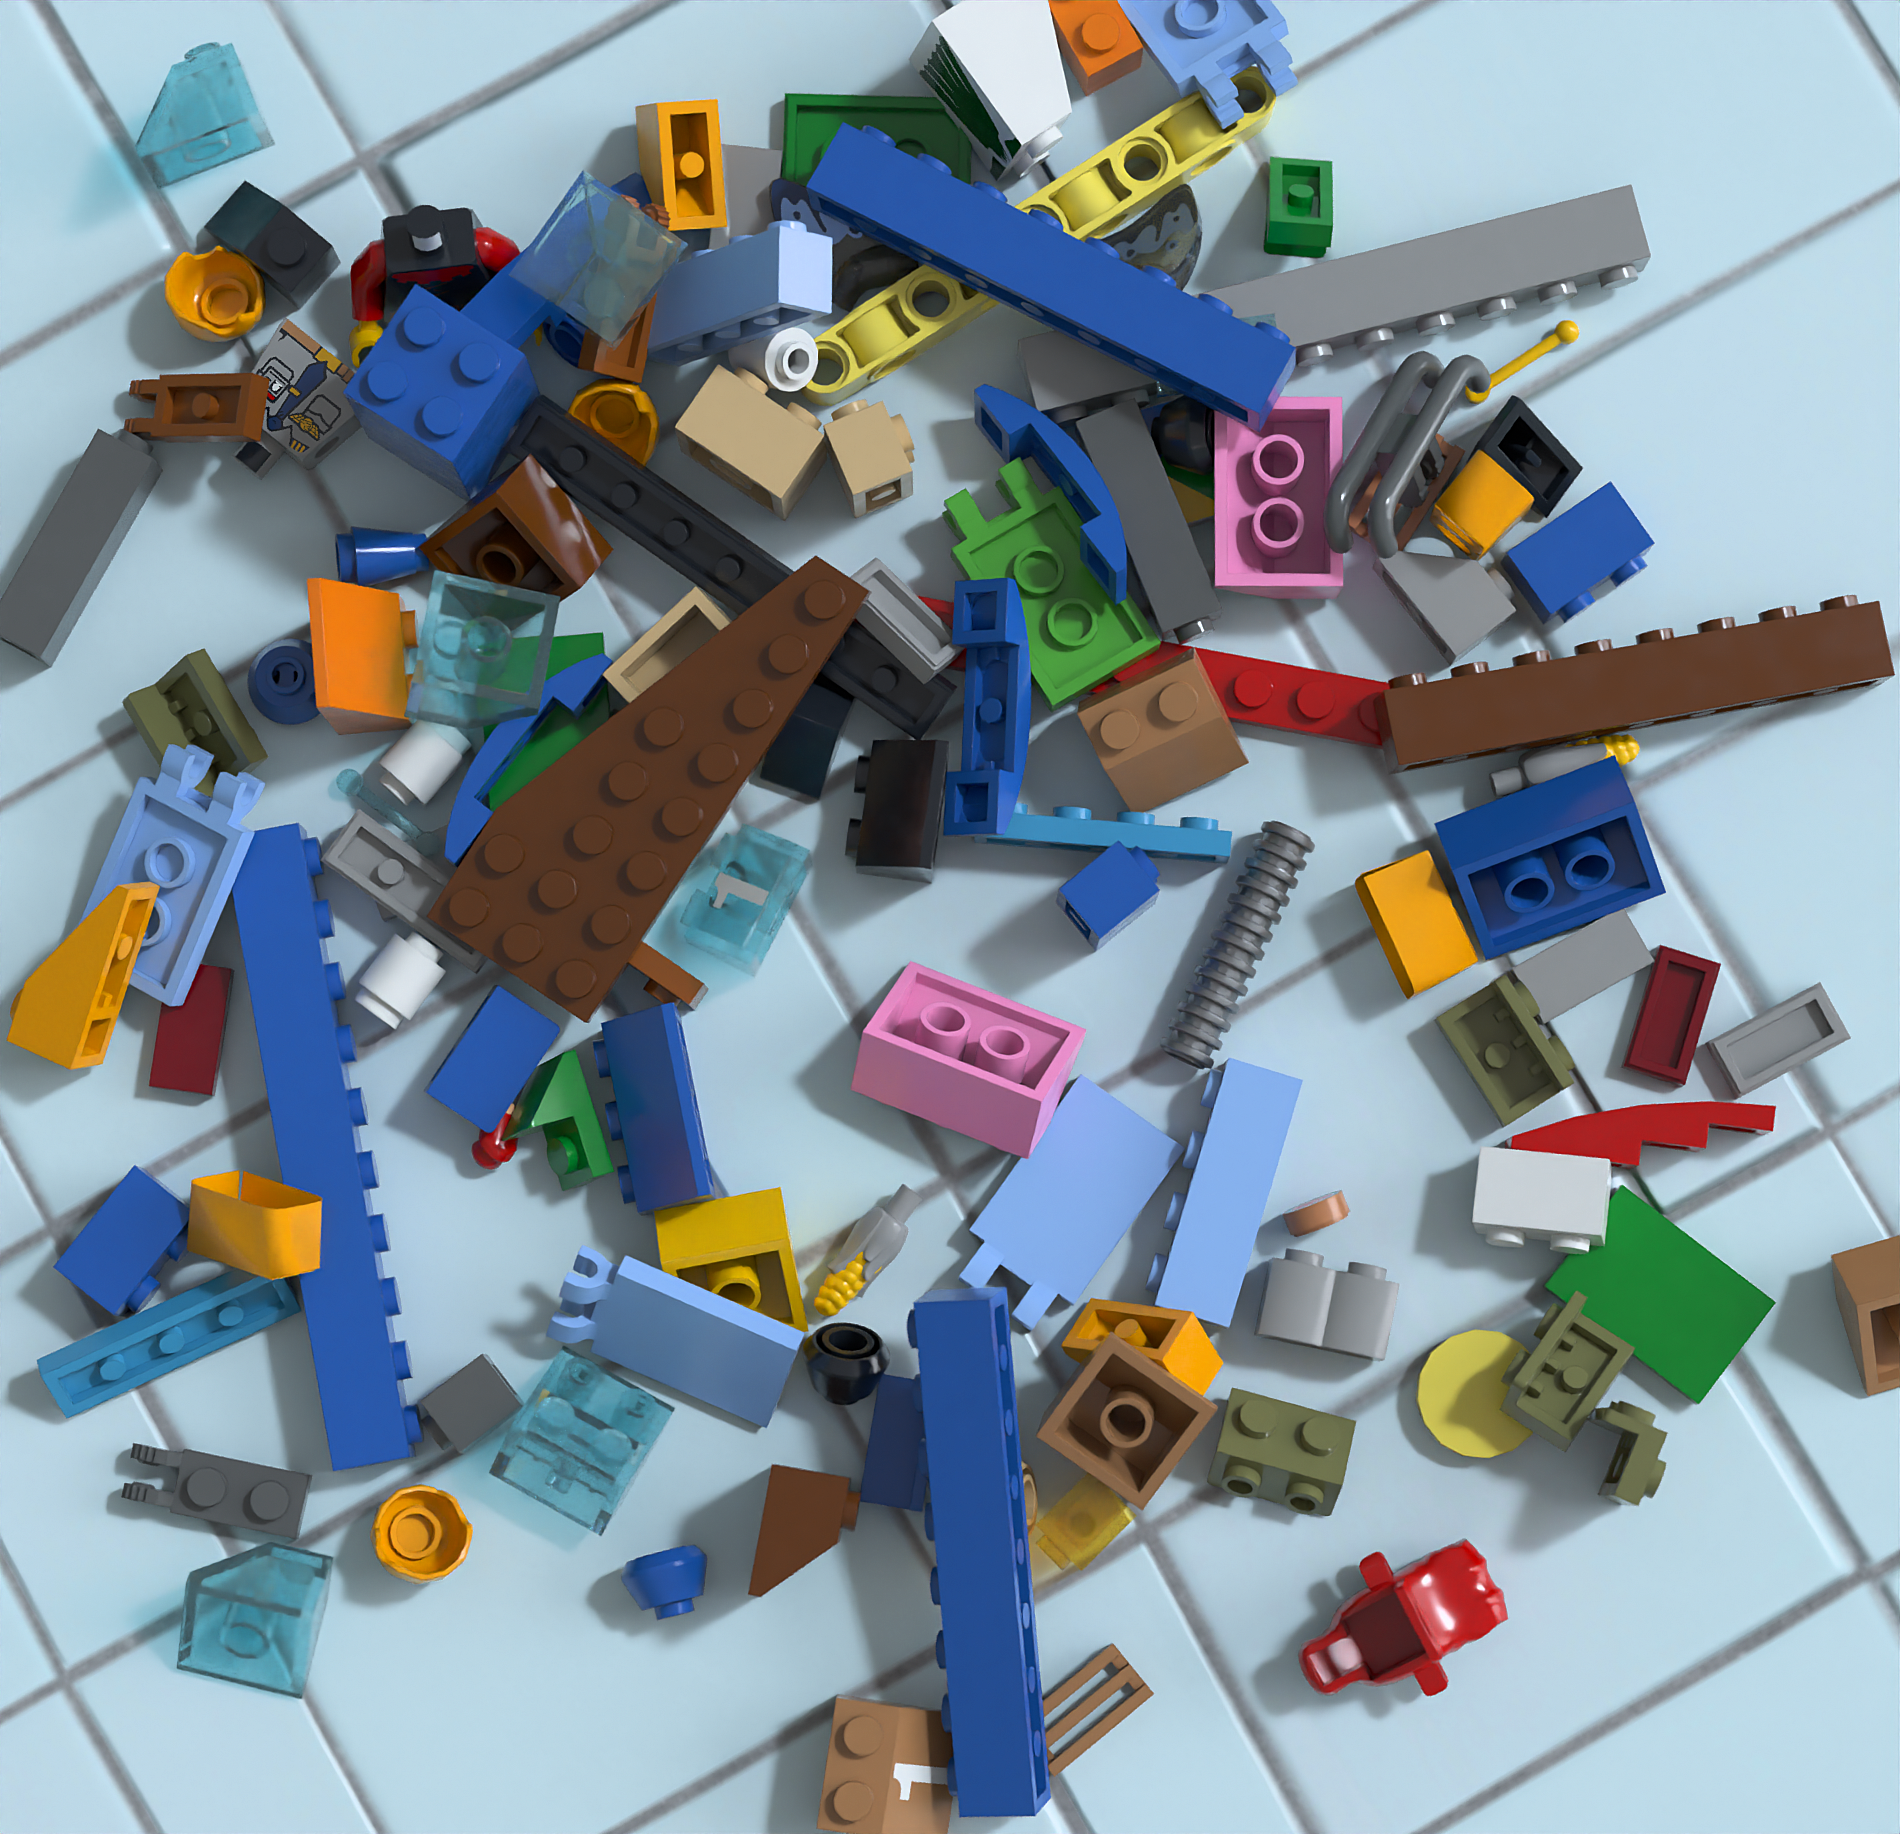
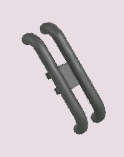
[1323,351,1491,559]

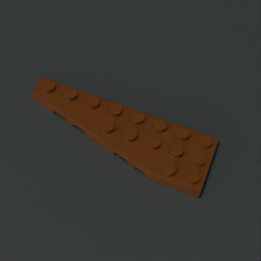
[426,555,872,1023]

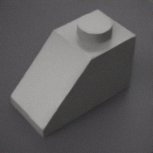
[1372,551,1516,666]

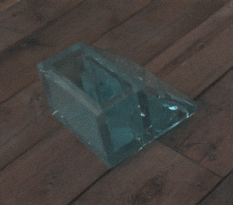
[489,1346,675,1536]

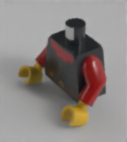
[349,205,543,368]

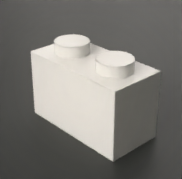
[1472,1146,1612,1254]

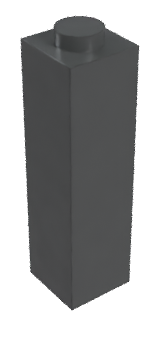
[1076,398,1222,644]
[0,428,163,667]

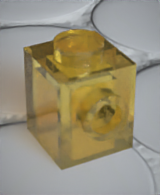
[1035,1472,1137,1571]

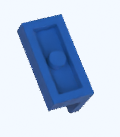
[423,985,560,1133]
[860,1374,928,1512]

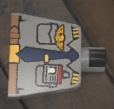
[232,317,362,480]

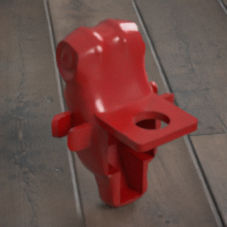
[1298,1539,1508,1696]

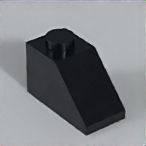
[204,180,341,310]

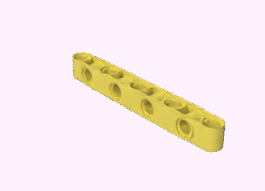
[800,66,1276,406]

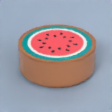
[1282,1190,1350,1237]

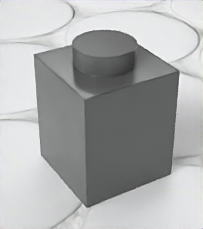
[420,1354,526,1453]

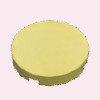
[1416,1329,1533,1458]

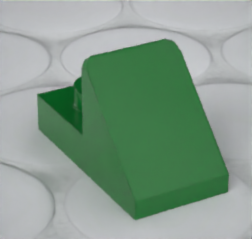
[1263,157,1333,258]
[502,1050,615,1191]

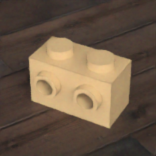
[823,399,915,519]

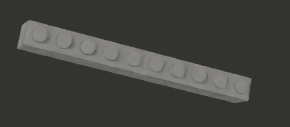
[1017,184,1651,428]

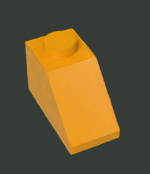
[635,99,727,231]
[1061,1298,1223,1396]

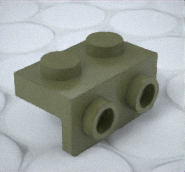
[122,648,269,798]
[1434,974,1575,1128]
[1500,1291,1635,1452]
[1207,1387,1356,1516]
[1588,1401,1668,1506]

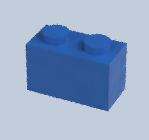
[1500,481,1655,625]
[1056,840,1160,951]
[53,1165,190,1317]

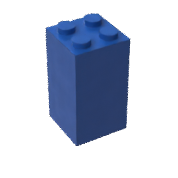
[343,284,540,502]

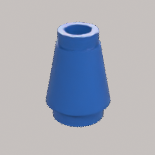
[335,526,429,587]

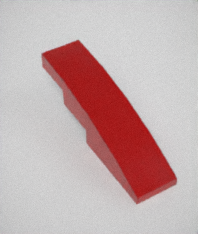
[1504,1101,1776,1169]

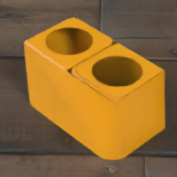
[1429,450,1534,561]
[1355,850,1478,999]
[187,1170,322,1280]

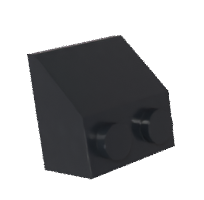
[845,740,949,883]

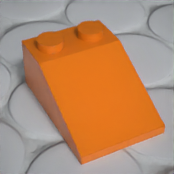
[307,578,424,735]

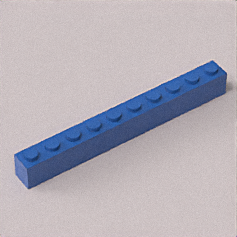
[232,823,424,1471]

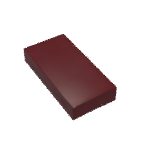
[1621,945,1721,1087]
[149,964,234,1096]

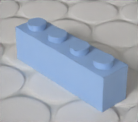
[646,221,832,366]
[1145,1058,1303,1329]

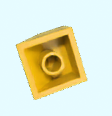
[654,1187,809,1332]

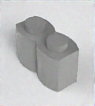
[1254,1248,1400,1362]

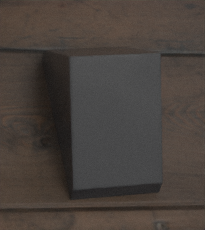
[1466,395,1583,518]
[759,672,857,800]

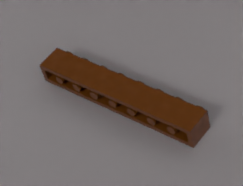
[1373,595,1895,775]

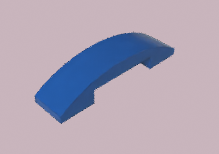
[974,384,1127,605]
[943,578,1031,837]
[444,653,613,868]

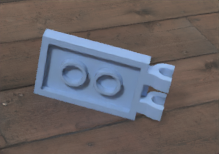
[1117,0,1298,129]
[78,744,266,1006]
[958,1074,1185,1332]
[546,1245,805,1428]

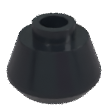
[1151,395,1214,476]
[802,1323,890,1405]

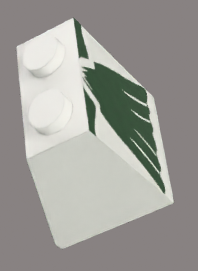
[909,0,1072,181]

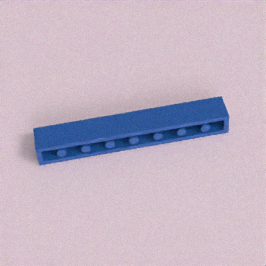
[806,122,1296,432]
[907,1287,1051,1817]

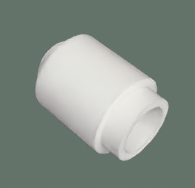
[728,327,818,392]
[378,711,472,806]
[354,931,446,1029]

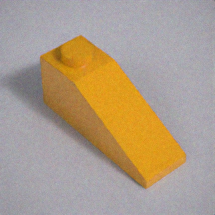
[6,881,160,1070]

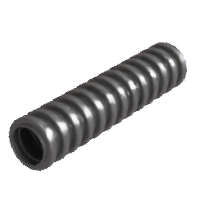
[1160,820,1315,1070]

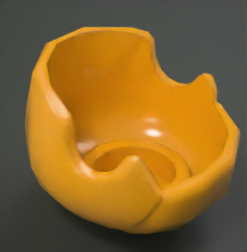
[164,246,266,342]
[567,379,660,466]
[370,1484,473,1585]

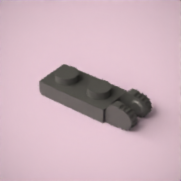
[121,1443,312,1539]

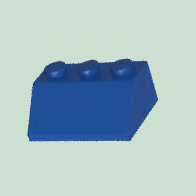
[1434,755,1666,960]
[593,1002,716,1216]

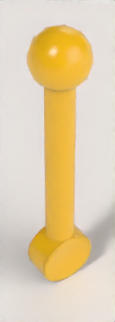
[1465,320,1579,404]

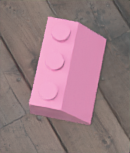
[1214,397,1343,599]
[850,961,1086,1159]

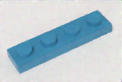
[974,802,1232,864]
[37,1268,302,1418]

